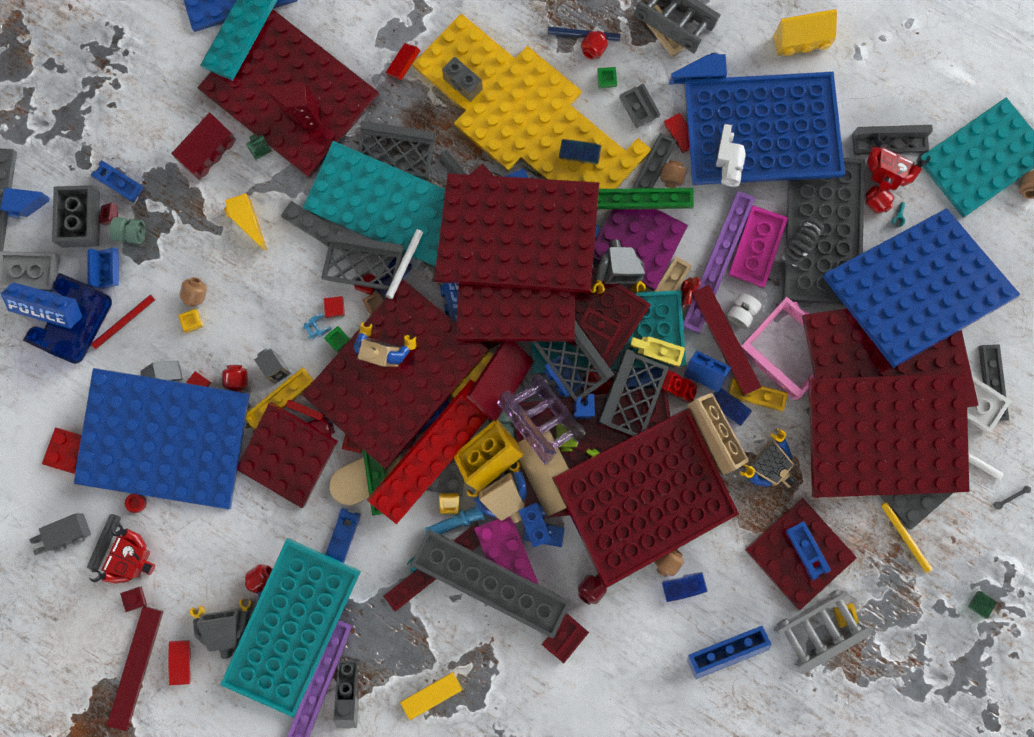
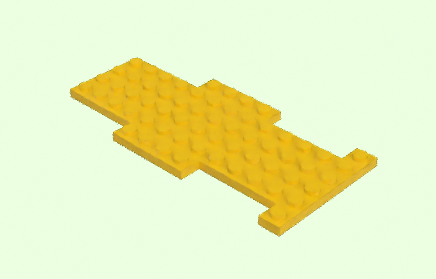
[412,13,652,211]

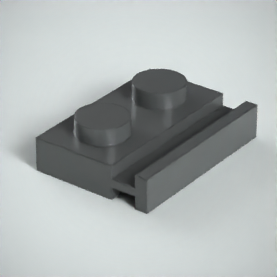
[619,83,661,128]

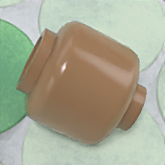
[660,160,687,188]
[1019,170,1034,199]
[179,277,207,307]
[654,549,684,577]

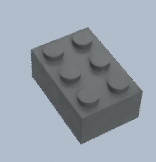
[52,185,100,248]

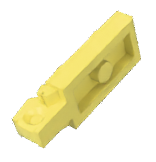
[629,336,685,367]

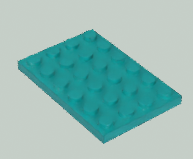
[921,97,1034,218]

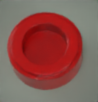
[125,494,146,513]

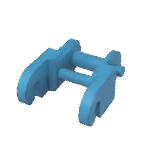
[302,313,331,339]

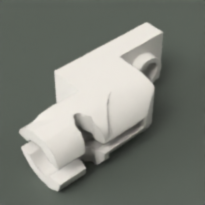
[716,124,745,187]

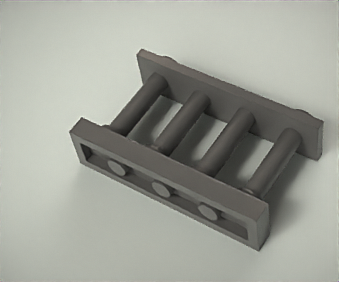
[634,0,721,54]

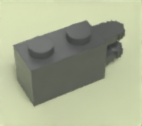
[29,513,91,555]

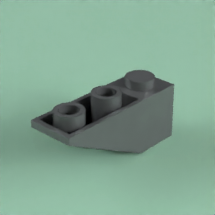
[333,660,359,728]

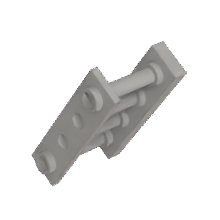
[774,589,872,674]

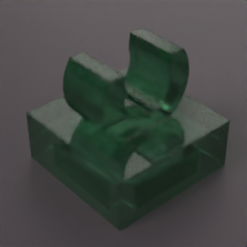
[246,134,272,160]

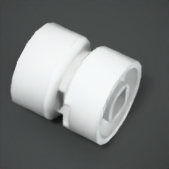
[726,293,762,329]

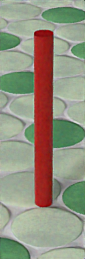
[91,295,155,349]

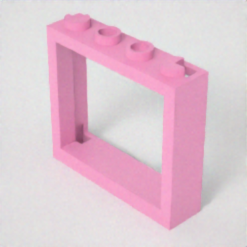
[741,297,814,401]

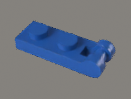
[91,160,144,203]
[325,507,361,563]
[785,521,831,580]

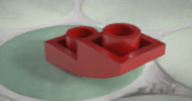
[661,370,698,403]
[168,640,191,686]

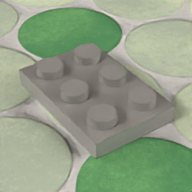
[0,251,59,291]

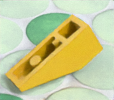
[224,193,267,250]

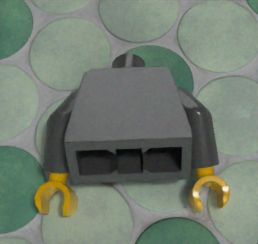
[591,240,646,294]
[190,599,253,659]

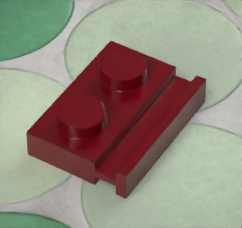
[541,613,589,664]

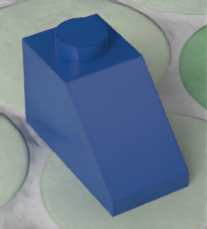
[0,188,50,219]

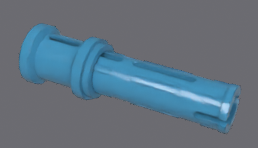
[425,504,485,534]

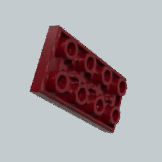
[466,341,534,421]

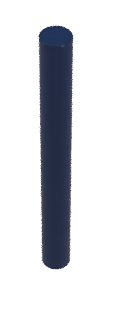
[548,27,621,41]

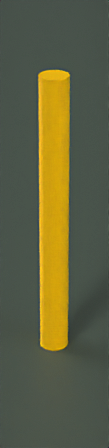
[880,502,932,573]

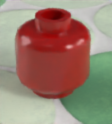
[581,31,608,60]
[865,185,894,213]
[222,365,248,392]
[245,564,272,594]

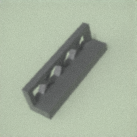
[852,125,933,155]

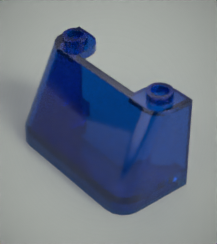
[23,273,112,364]

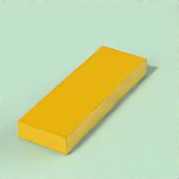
[727,378,788,412]
[400,672,463,721]

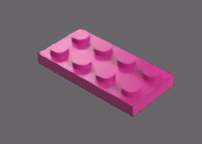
[728,205,788,288]
[474,516,538,584]

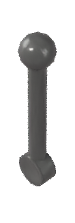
[994,486,1031,509]

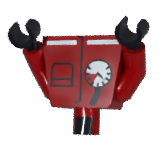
[867,132,931,190]
[89,522,155,584]

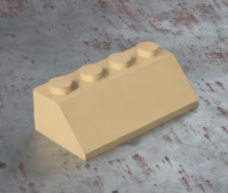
[686,393,749,475]
[518,427,568,517]

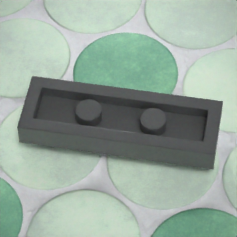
[281,201,338,247]

